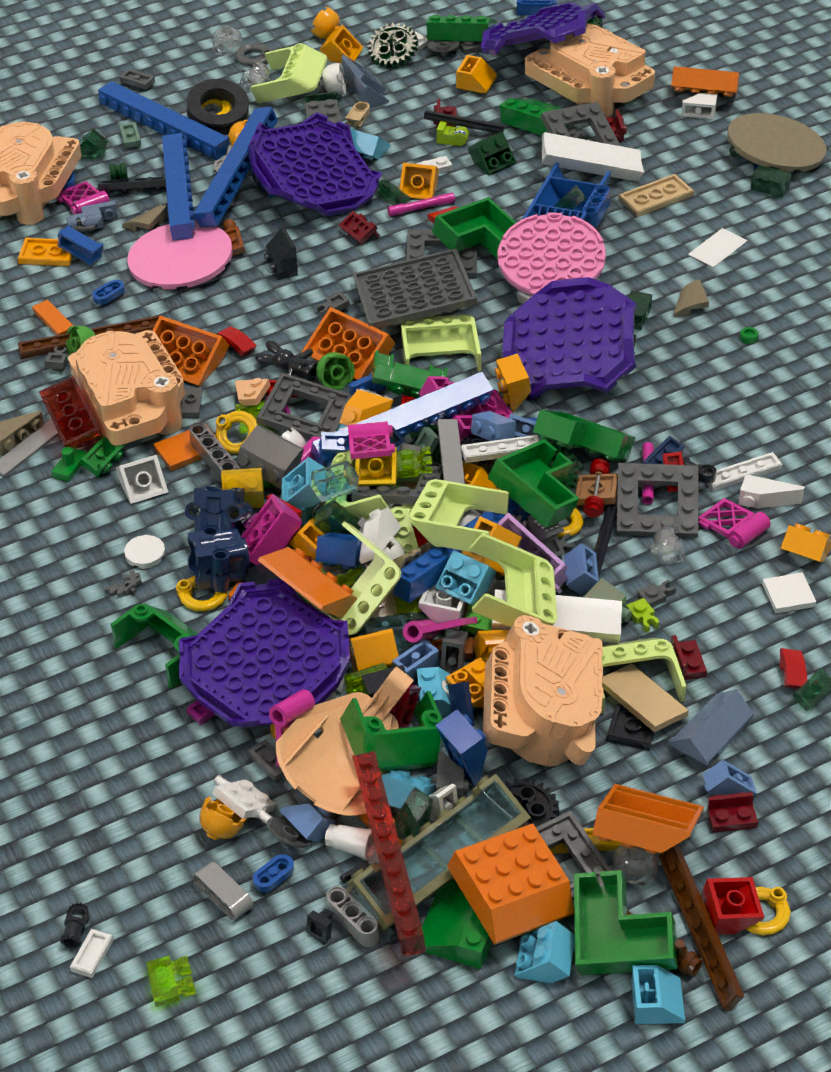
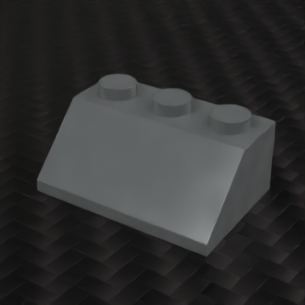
[236,425,304,489]

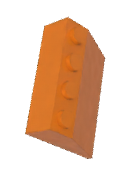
[671,66,740,97]
[301,307,395,380]
[152,316,230,387]
[258,547,358,618]

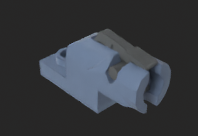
[66,200,118,233]

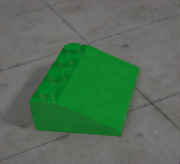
[426,15,497,41]
[499,98,570,136]
[413,879,493,969]

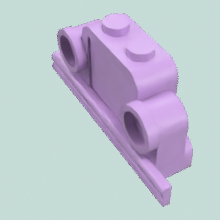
[497,513,568,594]

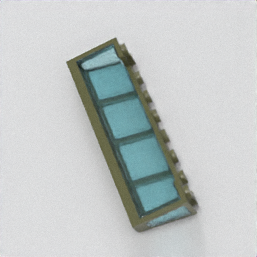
[346,774,531,932]

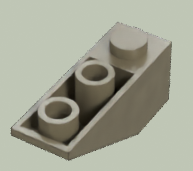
[0,411,44,456]

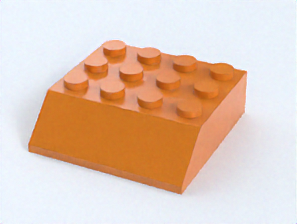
[592,784,704,854]
[447,823,574,945]

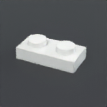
[416,156,453,174]

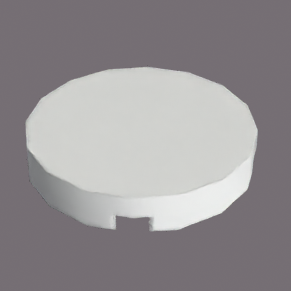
[124,535,165,569]

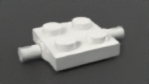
[212,775,276,825]

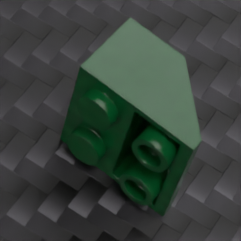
[467,132,516,175]

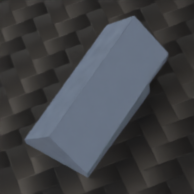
[342,54,389,108]
[669,689,754,766]

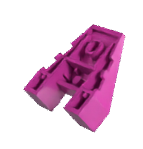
[419,376,513,445]

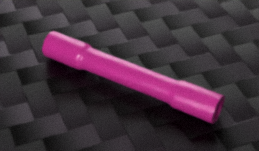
[387,192,455,217]
[642,442,654,505]

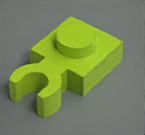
[626,598,659,632]

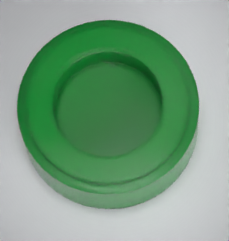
[740,327,759,344]

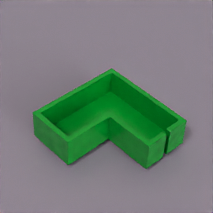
[432,197,517,259]
[533,409,636,461]
[488,439,580,528]
[574,870,678,975]

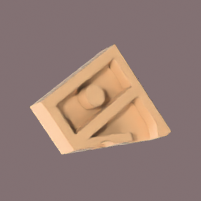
[235,378,270,406]

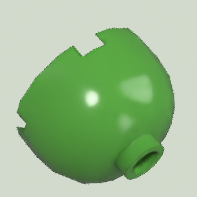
[66,325,96,356]
[316,352,355,390]

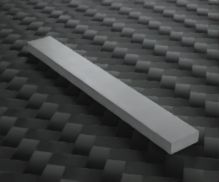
[0,395,87,477]

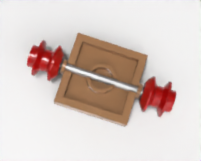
[576,459,618,518]

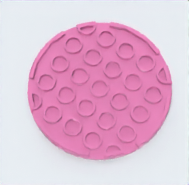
[498,213,606,295]
[127,222,233,290]

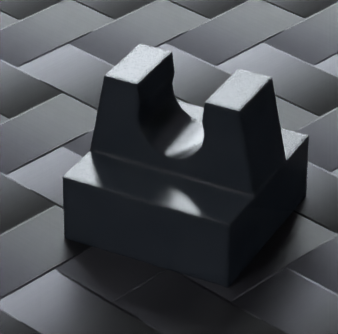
[306,909,333,943]

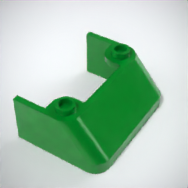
[111,604,198,689]
[340,691,442,774]

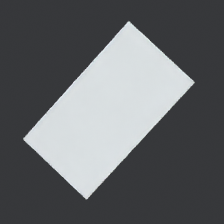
[688,228,748,267]

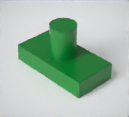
[51,447,87,482]

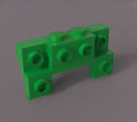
[371,350,448,399]

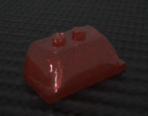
[39,376,103,448]

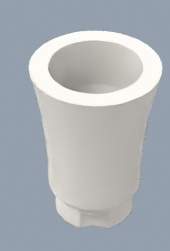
[325,824,378,861]

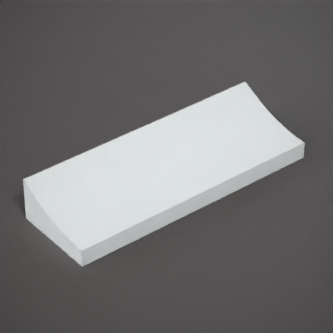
[542,132,644,182]
[492,589,622,643]

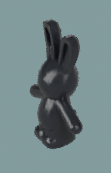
[255,340,318,382]

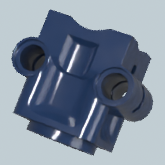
[185,486,253,536]
[187,524,250,592]

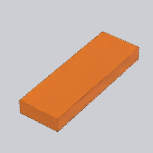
[32,300,73,335]

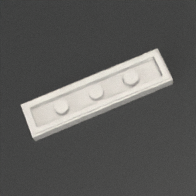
[461,435,540,463]
[704,452,783,492]

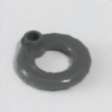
[235,43,271,66]

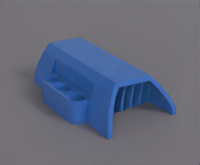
[522,162,611,228]

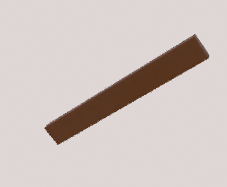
[18,315,162,359]
[658,844,745,1011]

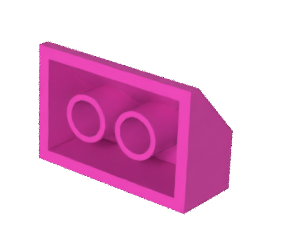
[241,494,302,565]

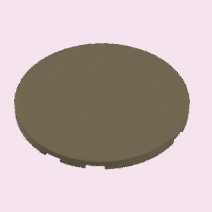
[727,113,827,172]

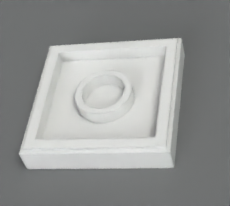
[762,572,816,614]

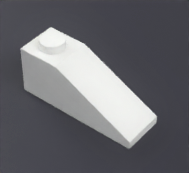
[739,474,805,509]
[359,507,401,564]

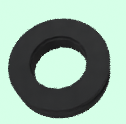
[187,79,249,134]

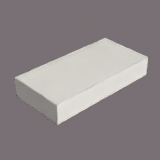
[70,929,114,978]

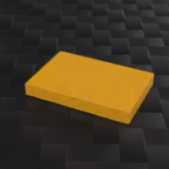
[17,238,74,266]

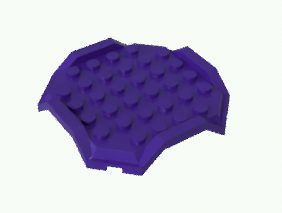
[481,1,605,55]
[248,112,382,217]
[502,277,637,400]
[179,579,351,727]

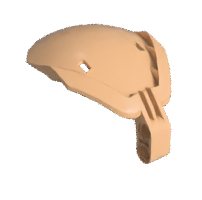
[276,666,414,816]

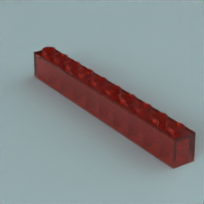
[352,751,426,957]

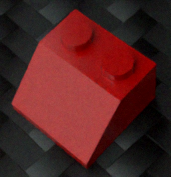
[700,877,764,935]

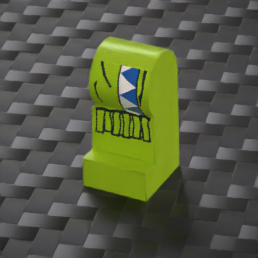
[437,121,469,146]

